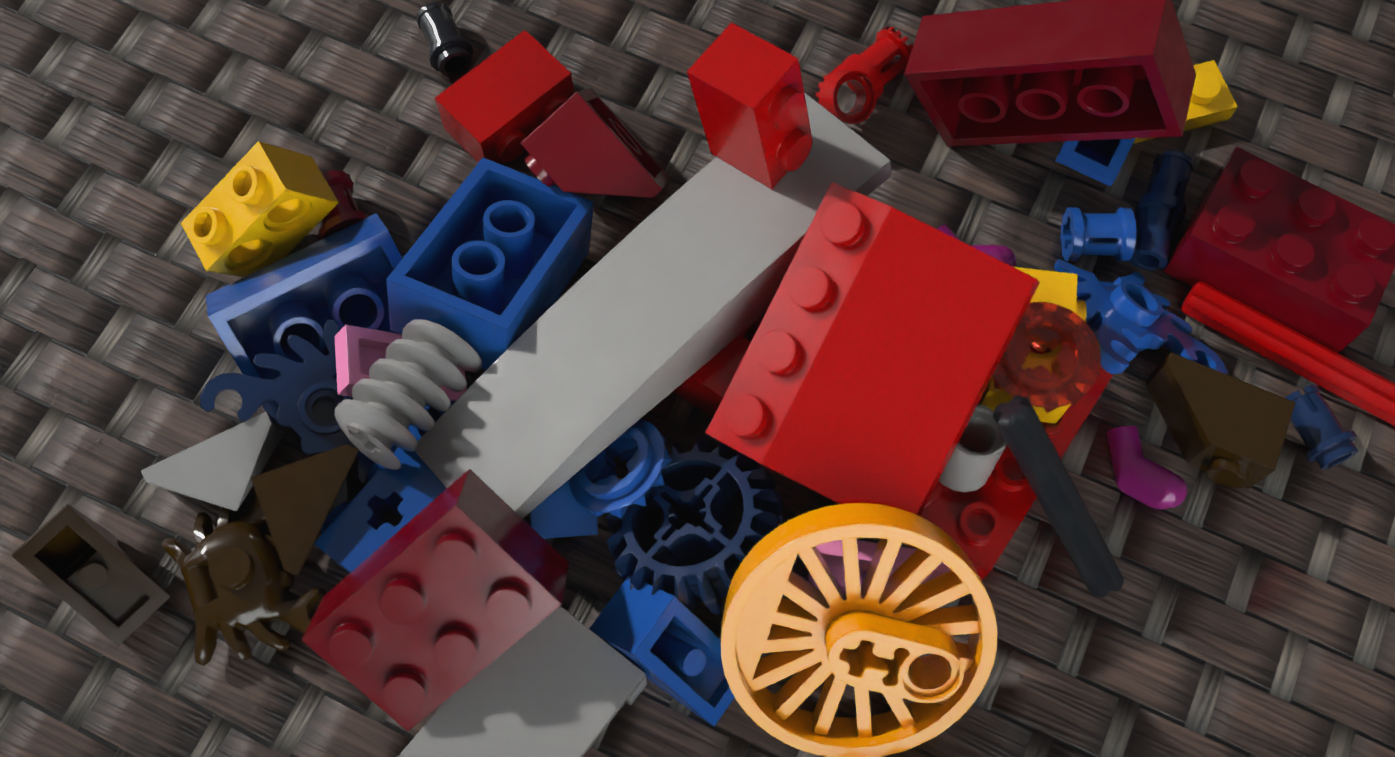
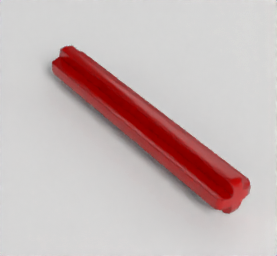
[1181,282,1395,426]

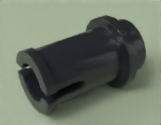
[416,2,474,77]

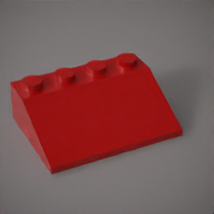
[705,182,1040,516]

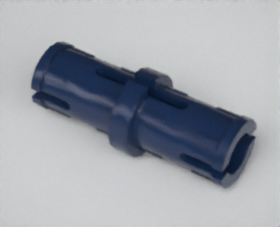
[1129,150,1194,271]

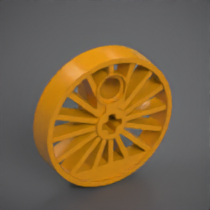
[721,503,997,757]

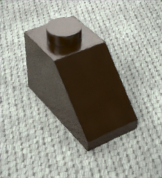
[1146,352,1296,489]

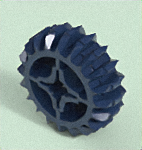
[606,437,785,615]

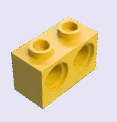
[181,141,339,277]

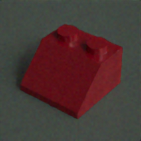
[520,88,670,198]

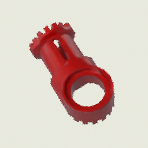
[816,26,913,124]

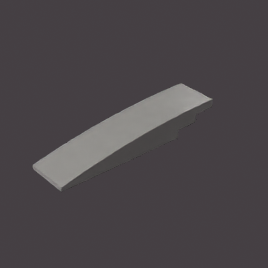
[415,92,891,519]

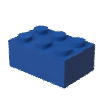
[386,157,594,370]

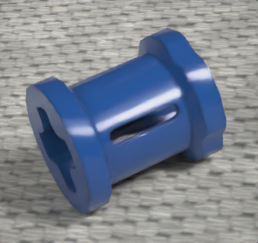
[1060,207,1136,262]

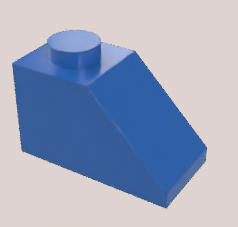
[589,575,734,726]

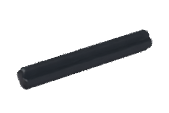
[993,396,1124,598]

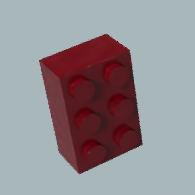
[1163,146,1395,353]
[301,469,569,732]

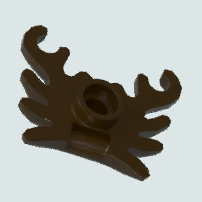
[161,465,326,666]

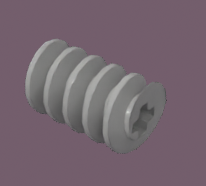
[335,319,482,470]

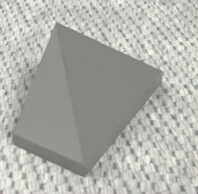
[141,412,285,511]

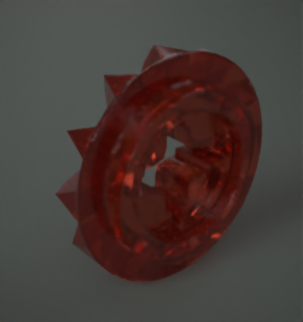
[993,302,1101,413]

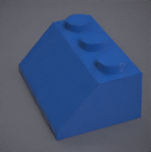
[206,213,403,418]

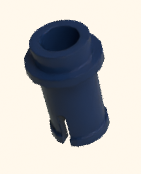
[1286,384,1358,470]

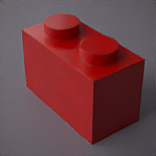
[687,22,813,190]
[435,30,574,164]

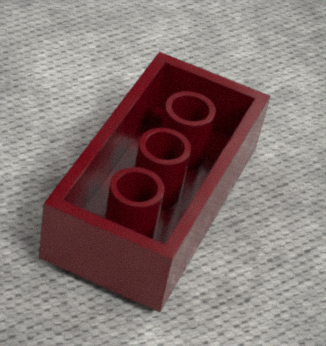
[904,0,1196,146]

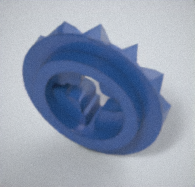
[569,419,672,519]

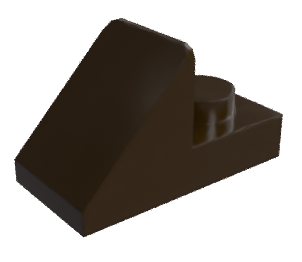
[12,503,171,646]

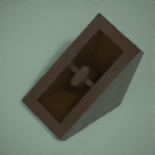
[251,444,359,576]

